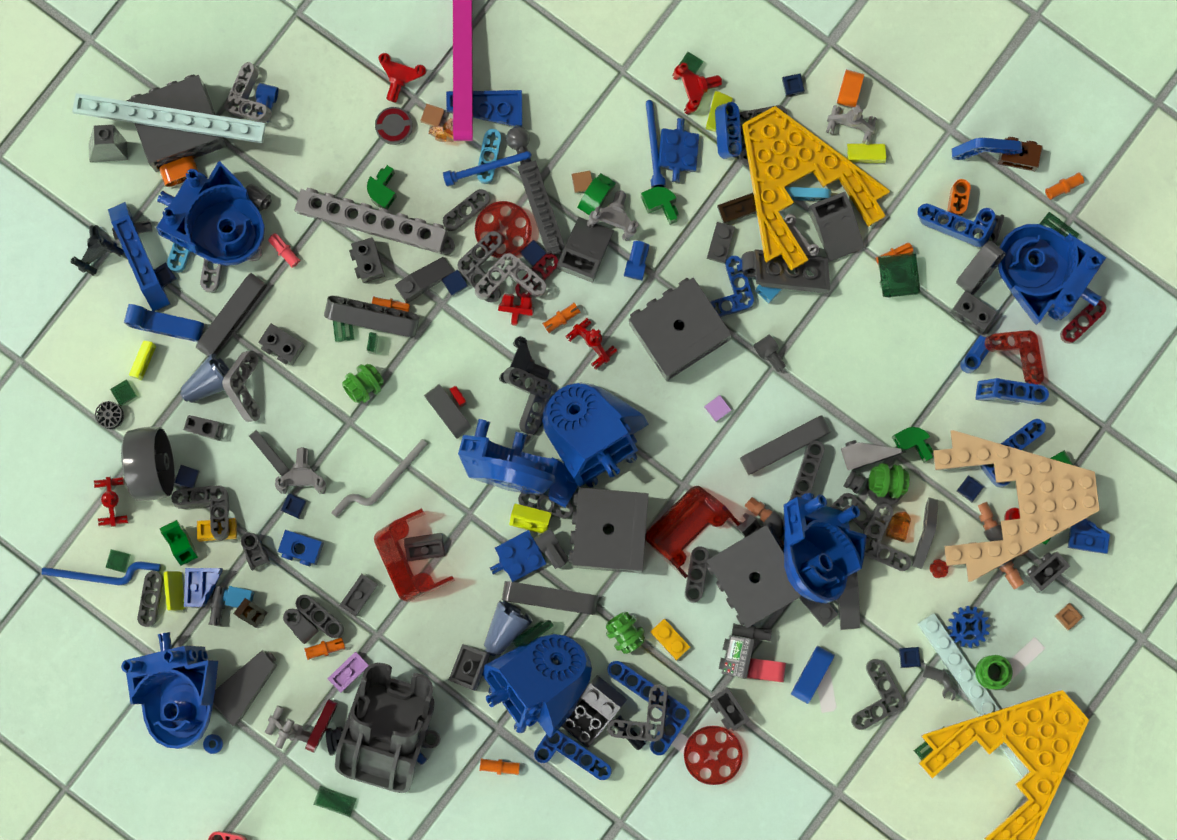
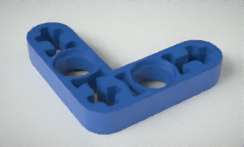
[952,138,1022,160]
[710,256,754,317]

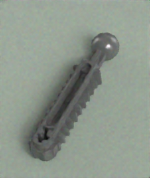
[506,127,565,255]

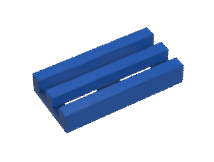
[975,378,1004,401]

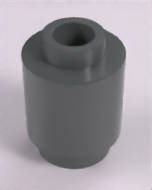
[245,184,272,211]

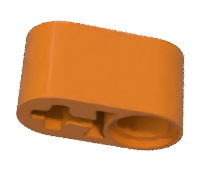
[837,69,864,107]
[159,156,198,187]
[947,179,971,216]

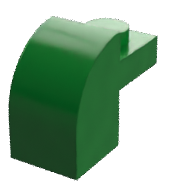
[367,165,397,210]
[577,173,616,215]
[641,187,679,225]
[892,427,933,463]
[159,520,198,566]

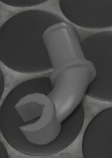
[923,665,956,701]

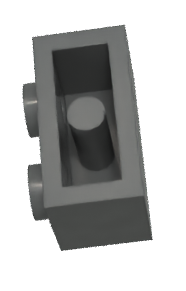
[349,237,385,283]
[950,291,997,334]
[258,323,305,365]
[1024,551,1070,592]
[710,687,750,731]

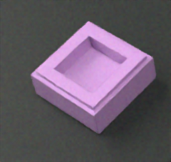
[704,395,731,422]

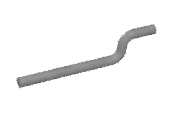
[331,439,427,517]

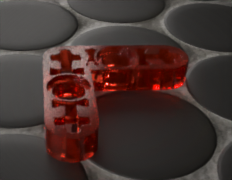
[985,330,1044,385]

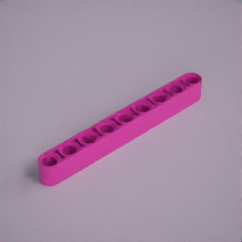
[453,0,473,141]

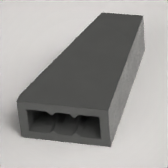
[89,124,128,162]
[213,650,277,726]

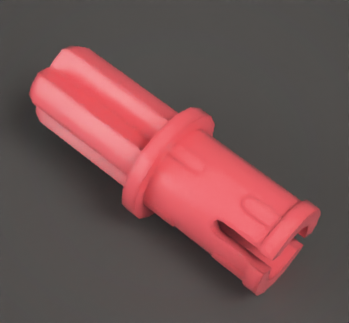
[268,233,301,268]

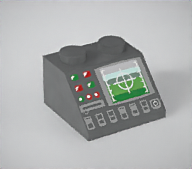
[718,635,754,679]

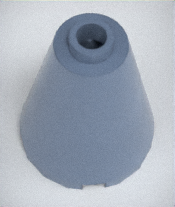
[180,354,230,403]
[484,600,533,656]

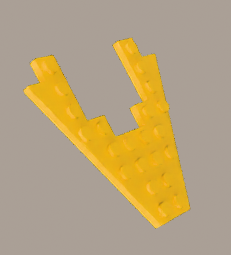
[742,106,890,271]
[919,690,1089,840]

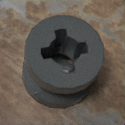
[843,470,866,494]

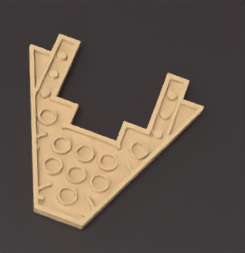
[933,430,1100,582]

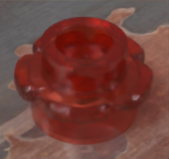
[930,559,949,578]

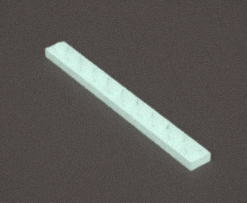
[72,93,266,143]
[917,613,1029,778]

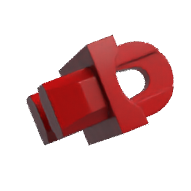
[498,293,535,326]

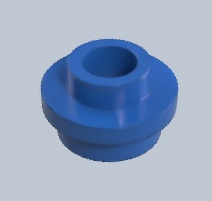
[203,734,223,754]

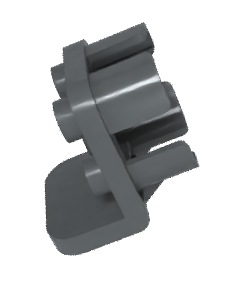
[335,663,434,793]

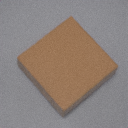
[420,104,445,128]
[572,171,592,193]
[1055,603,1083,631]

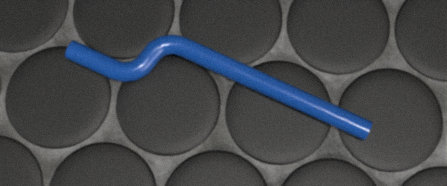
[41,561,161,585]

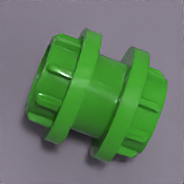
[342,364,384,403]
[869,463,910,499]
[606,612,645,654]
[975,655,1013,689]

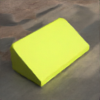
[706,91,733,132]
[847,144,886,163]
[129,341,156,380]
[509,504,551,533]
[164,571,185,611]

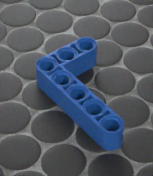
[607,661,690,755]

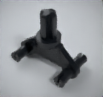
[70,225,124,276]
[499,336,550,384]

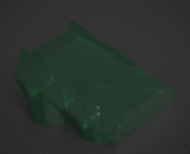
[878,253,921,298]

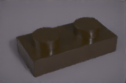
[717,193,757,224]
[233,598,268,628]

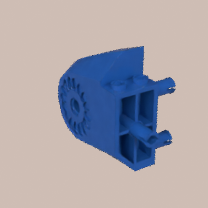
[156,161,265,266]
[998,224,1106,325]
[542,382,649,488]
[458,419,558,495]
[783,493,866,603]
[121,632,218,749]
[482,634,592,739]

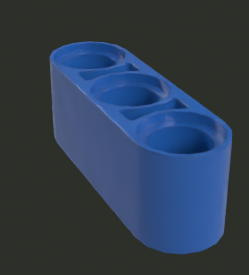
[715,102,742,159]
[991,379,1049,405]
[791,645,835,704]

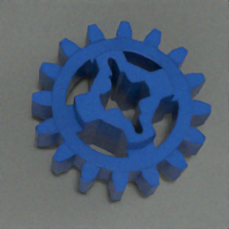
[947,606,990,648]

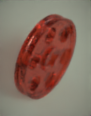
[475,201,532,259]
[684,726,743,785]

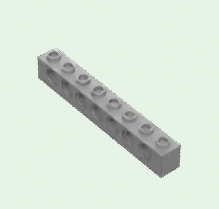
[294,188,448,254]

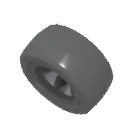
[121,427,175,501]

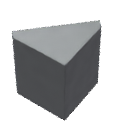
[448,644,490,691]

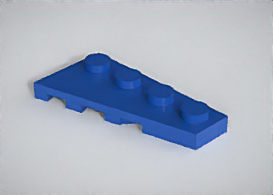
[446,90,522,127]

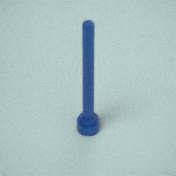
[646,100,666,188]
[443,151,532,187]

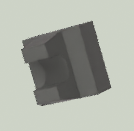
[735,513,761,538]

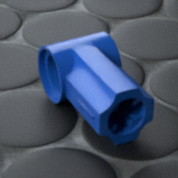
[256,83,279,123]
[624,241,649,281]
[960,335,994,373]

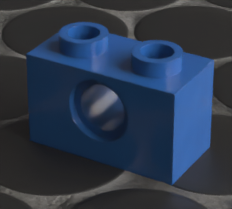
[277,530,324,567]

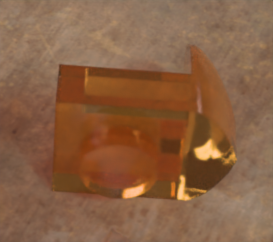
[428,118,454,142]
[886,512,911,542]

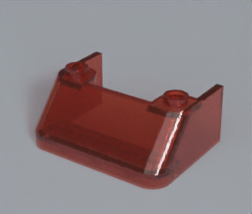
[645,486,740,579]
[374,508,456,602]

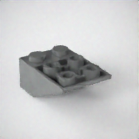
[808,192,865,262]
[557,217,614,283]
[561,675,627,748]

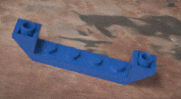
[108,202,170,311]

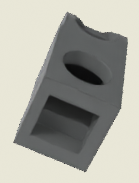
[183,415,224,441]

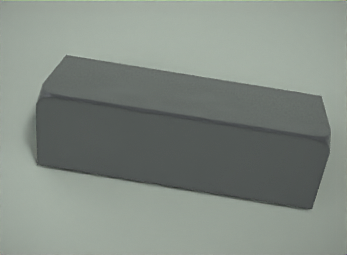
[404,533,445,562]

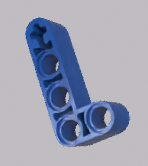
[917,203,997,247]
[124,304,204,342]
[980,419,1046,487]
[534,730,611,780]

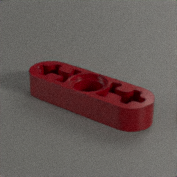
[515,253,558,299]
[1060,300,1106,344]
[305,699,338,753]

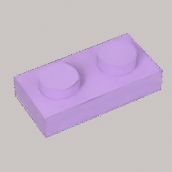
[327,652,369,693]

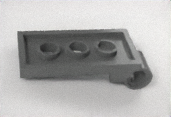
[742,249,830,294]

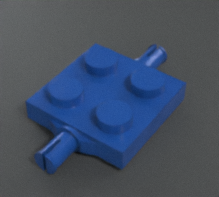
[658,118,699,183]
[489,530,546,582]

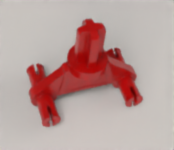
[378,53,426,103]
[672,63,722,115]
[565,318,617,370]
[94,476,128,527]

